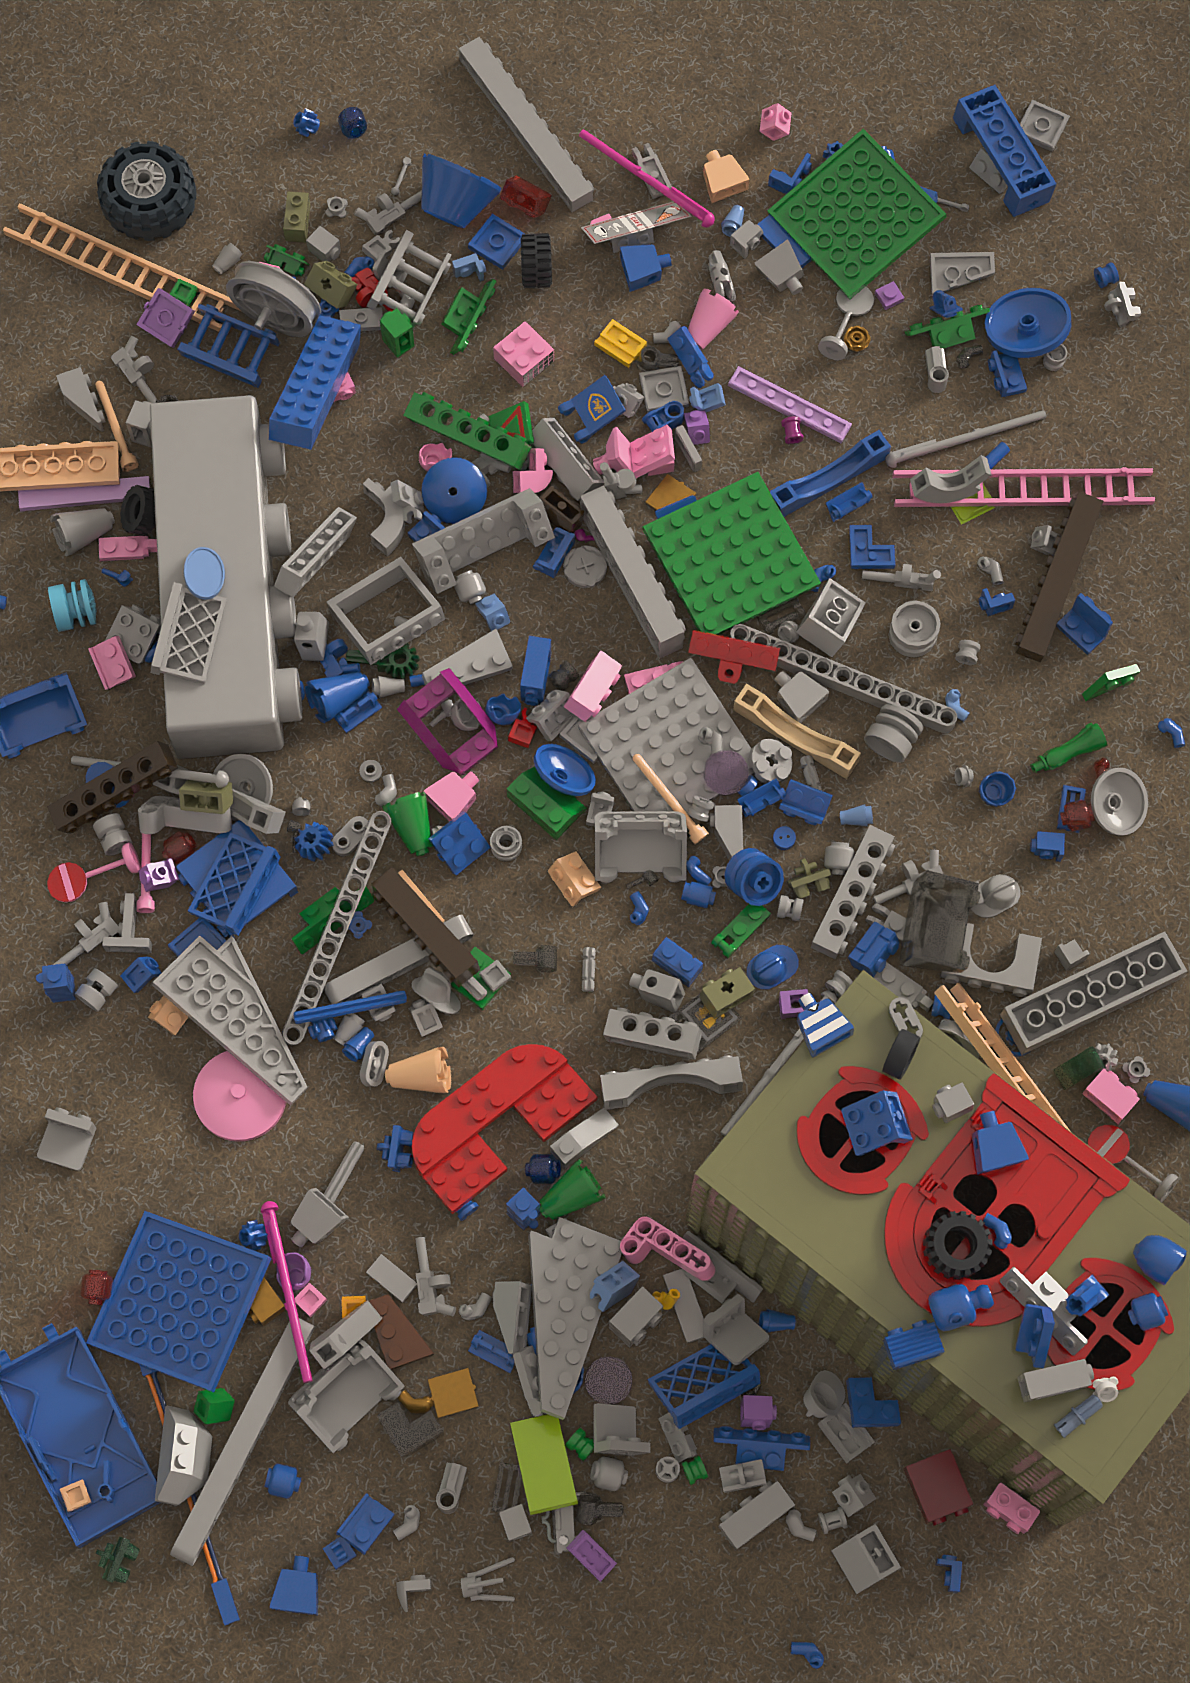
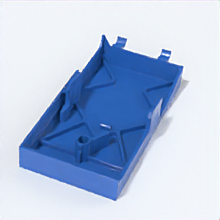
[0,1323,161,1548]

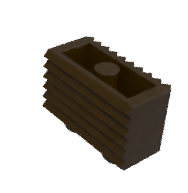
[540,486,584,534]

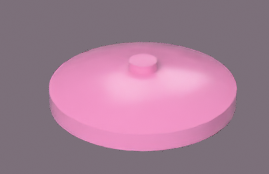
[193,1051,286,1141]

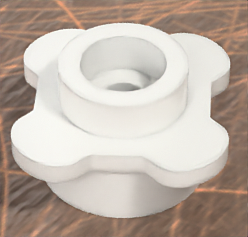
[1093,1377,1119,1402]

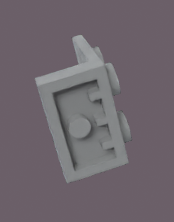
[594,1403,650,1456]

